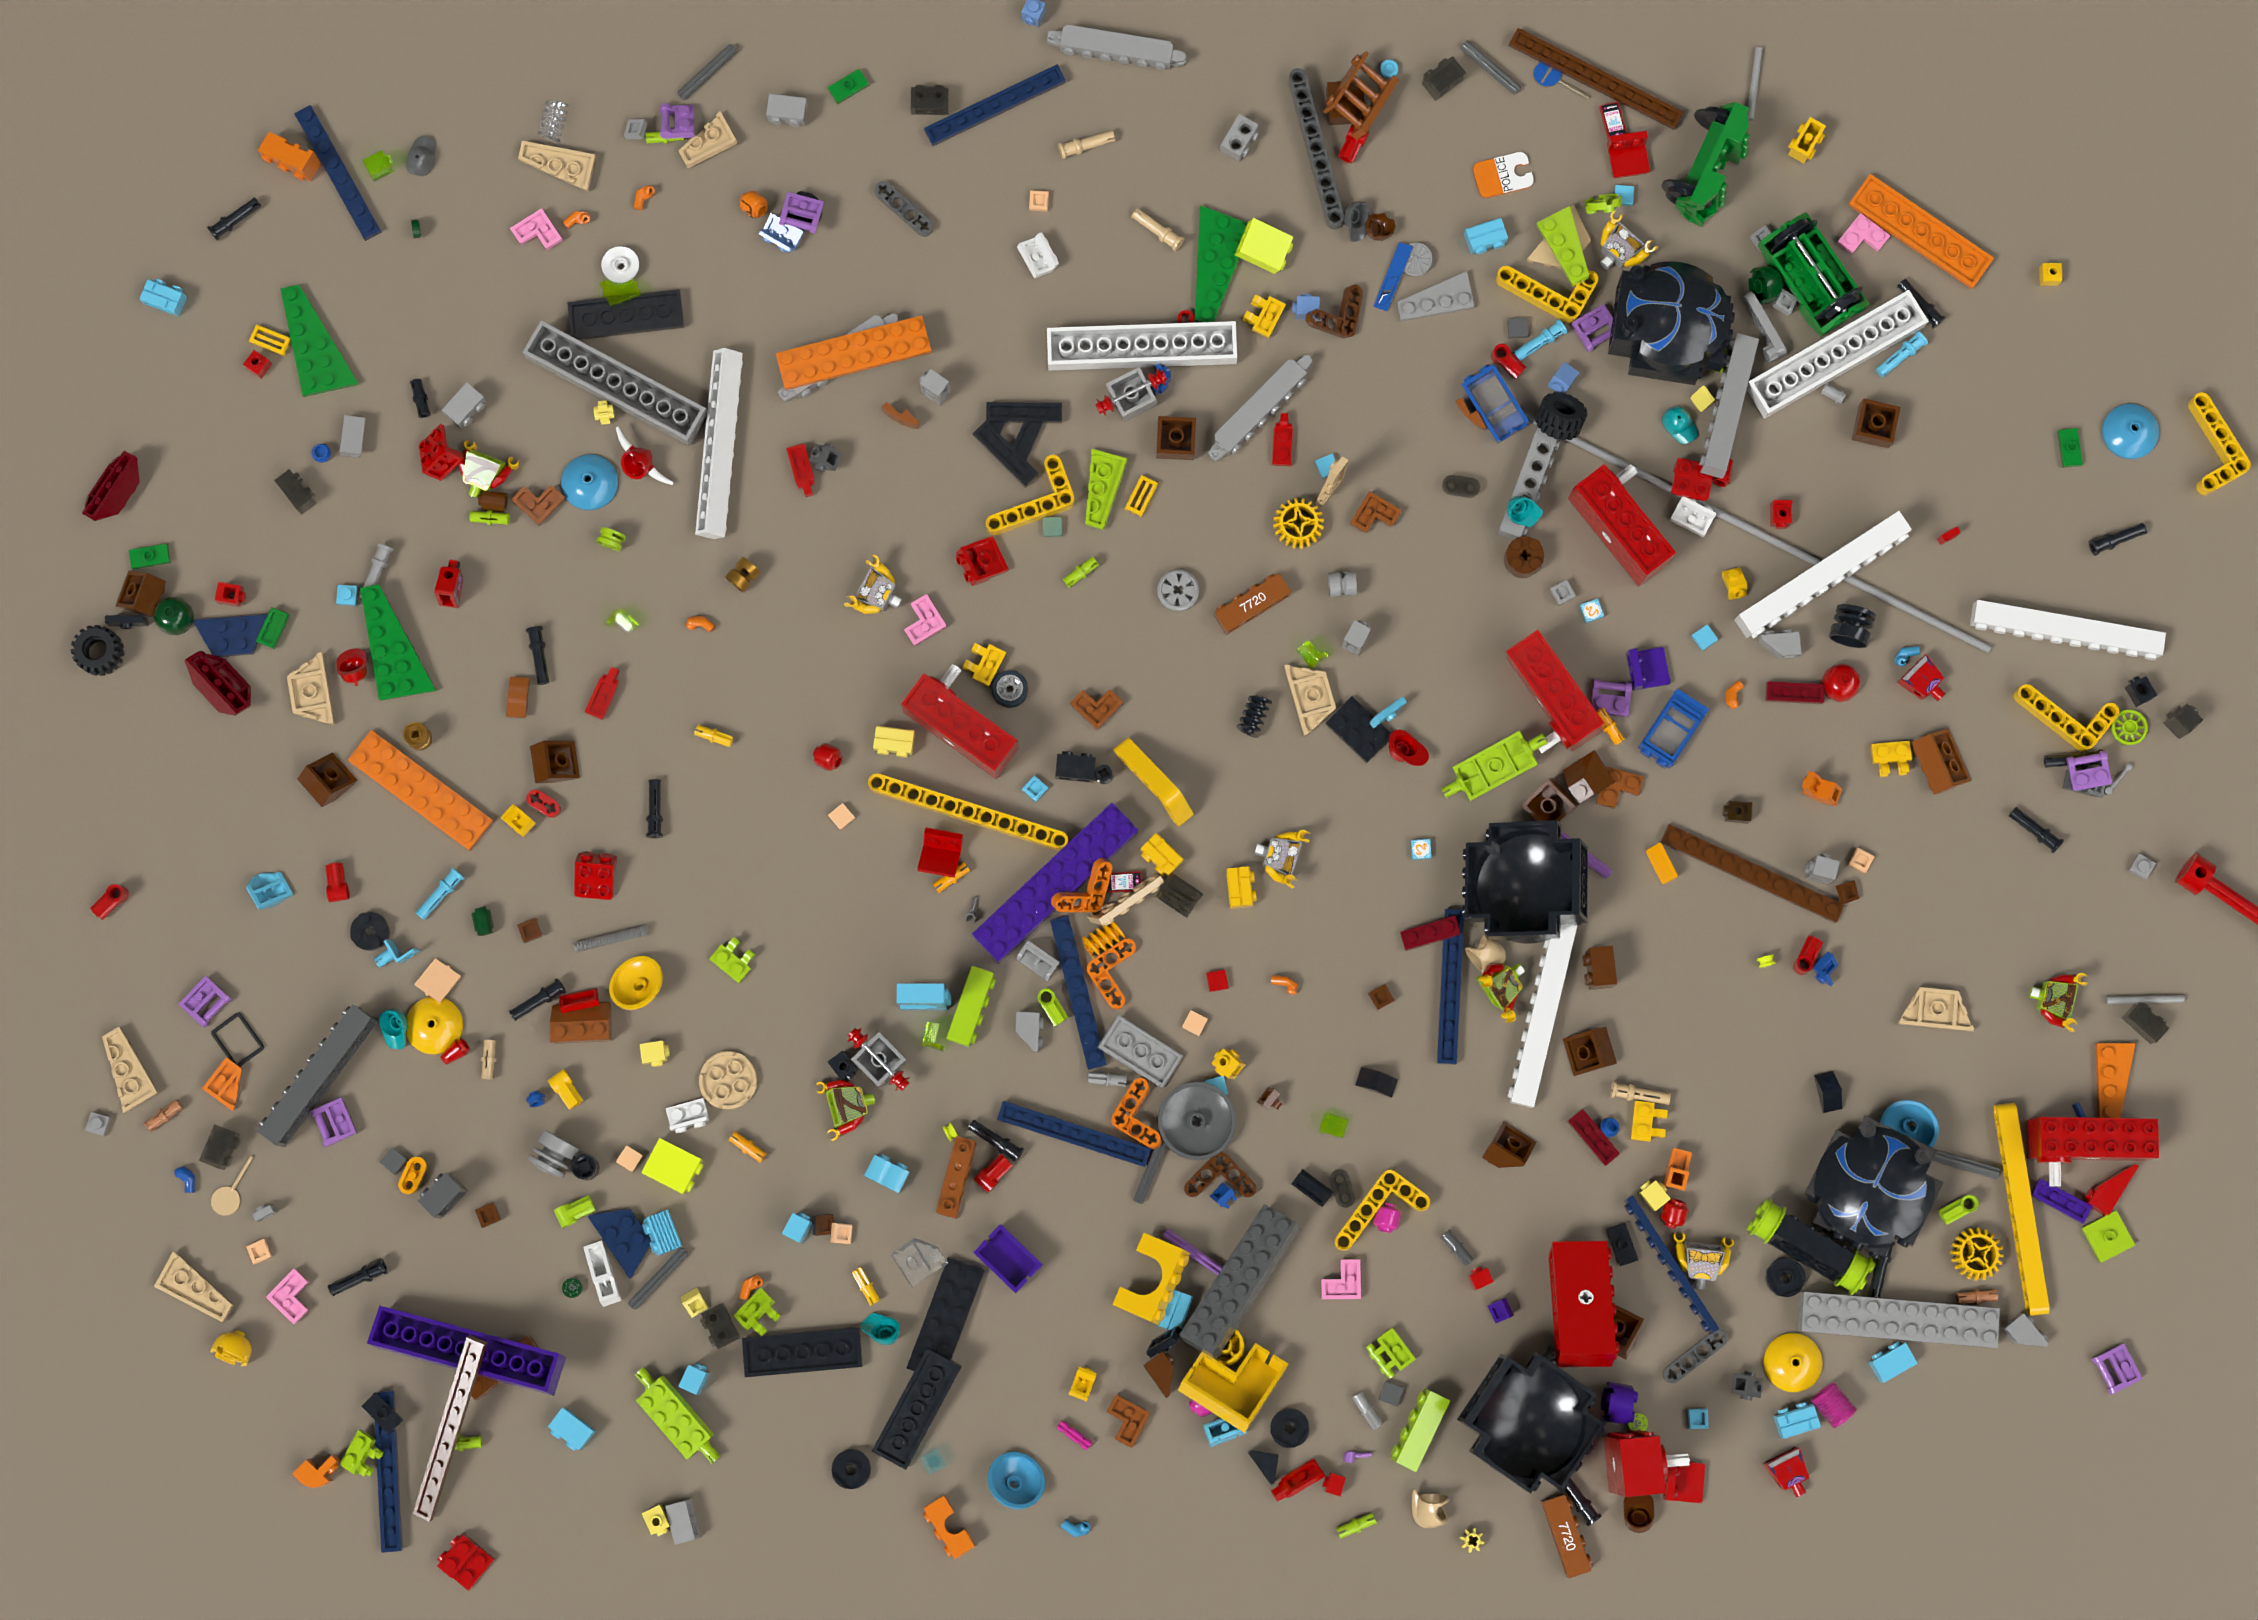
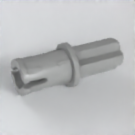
[1087,1071,1127,1087]
[1352,1392,1382,1430]

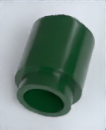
[471,907,494,936]

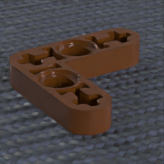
[1305,285,1363,338]
[1184,1152,1257,1198]

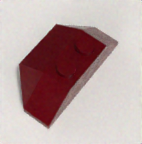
[82,450,140,521]
[185,651,251,716]

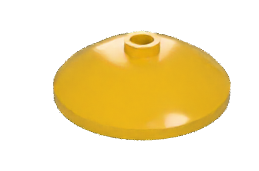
[609,956,663,1010]
[405,997,463,1055]
[1763,1333,1823,1392]

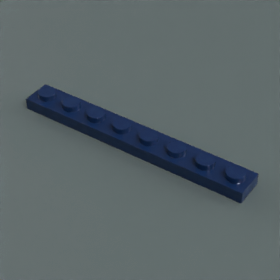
[924,64,1066,147]
[294,105,382,241]
[1437,909,1464,1065]
[1050,916,1107,1070]
[997,1101,1151,1167]
[1624,1195,1719,1334]
[373,1391,403,1553]

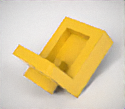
[1722,567,1747,600]
[501,804,536,837]
[1068,1367,1097,1402]

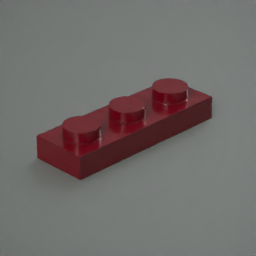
[1766,681,1824,704]
[1400,916,1462,951]
[1567,1109,1620,1166]

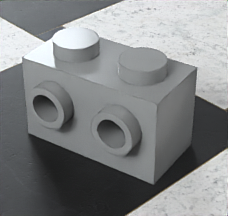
[766,94,808,127]
[442,382,487,429]
[1804,854,1840,885]

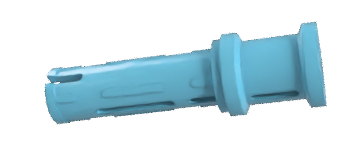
[1512,319,1567,361]
[1875,331,1928,378]
[415,867,465,920]

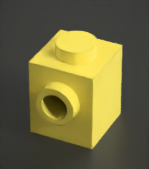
[640,1041,670,1067]
[1638,1180,1670,1212]
[642,1504,670,1536]

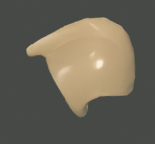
[1465,935,1506,974]
[1412,1489,1449,1528]

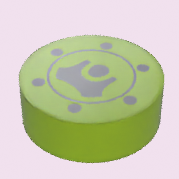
[1628,1413,1648,1431]

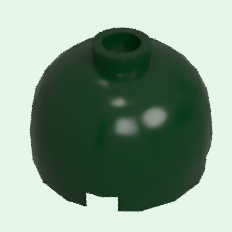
[1748,266,1784,305]
[154,597,194,636]

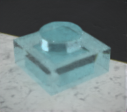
[920,1448,947,1475]

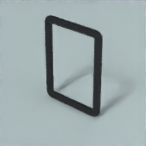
[211,1012,264,1066]

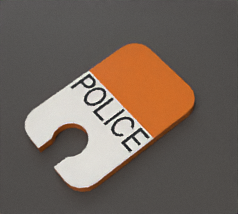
[1473,152,1534,198]

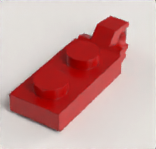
[1272,413,1293,467]
[786,443,815,498]
[585,667,620,720]
[1271,1459,1325,1502]

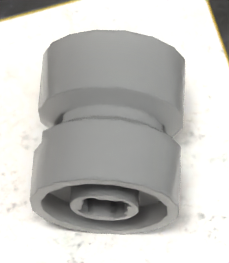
[1328,571,1357,597]

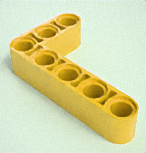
[1496,266,1598,324]
[2188,392,2251,495]
[986,454,1074,535]
[2014,684,2119,752]
[1113,737,1194,827]
[1334,1170,1430,1251]

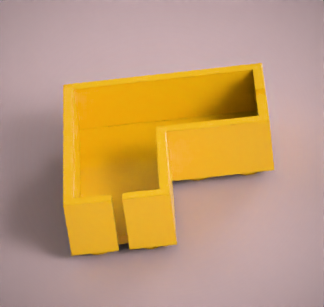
[1178,1343,1288,1433]

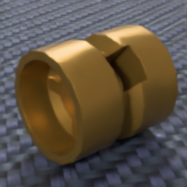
[725,557,761,593]
[403,722,432,751]

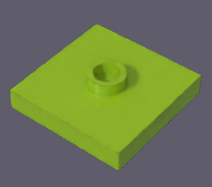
[2081,1210,2135,1263]

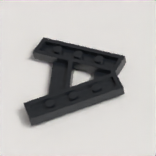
[973,402,1062,488]

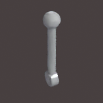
[2104,763,2133,795]

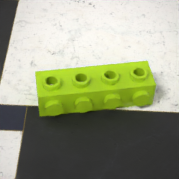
[946,966,996,1048]
[1390,1388,1450,1472]

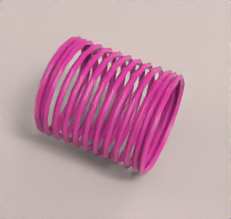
[1811,1382,1857,1428]

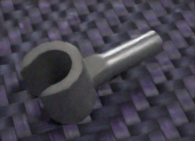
[964,897,978,924]

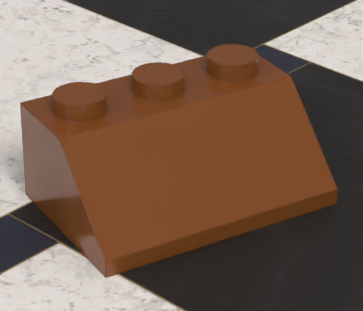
[1912,728,1971,795]
[550,1002,612,1044]

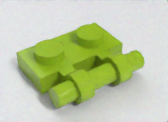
[1365,1328,1416,1379]

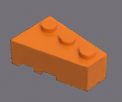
[257,132,321,182]

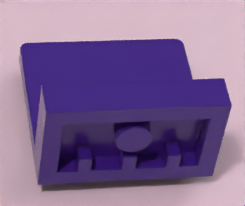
[1626,647,1671,691]

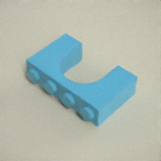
[897,984,951,1011]

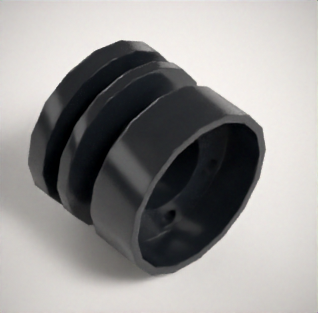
[1829,604,1876,648]

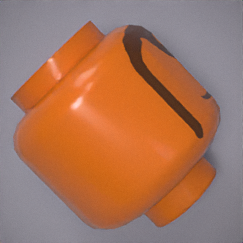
[740,190,768,219]

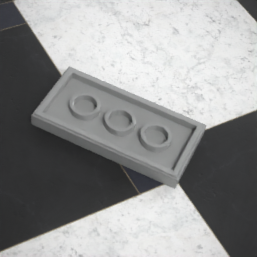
[1097,1014,1183,1089]

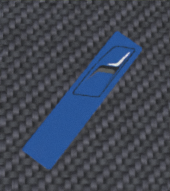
[1374,242,1413,311]

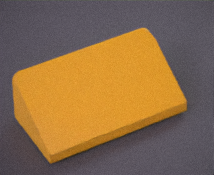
[1646,843,1678,884]

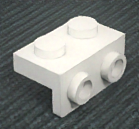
[1017,232,1059,279]
[1670,497,1716,537]

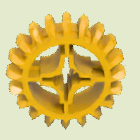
[1273,498,1324,549]
[1950,1227,2004,1281]

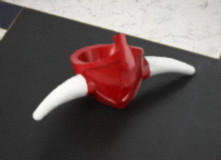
[616,427,674,485]

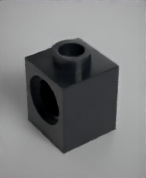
[2125,676,2158,707]

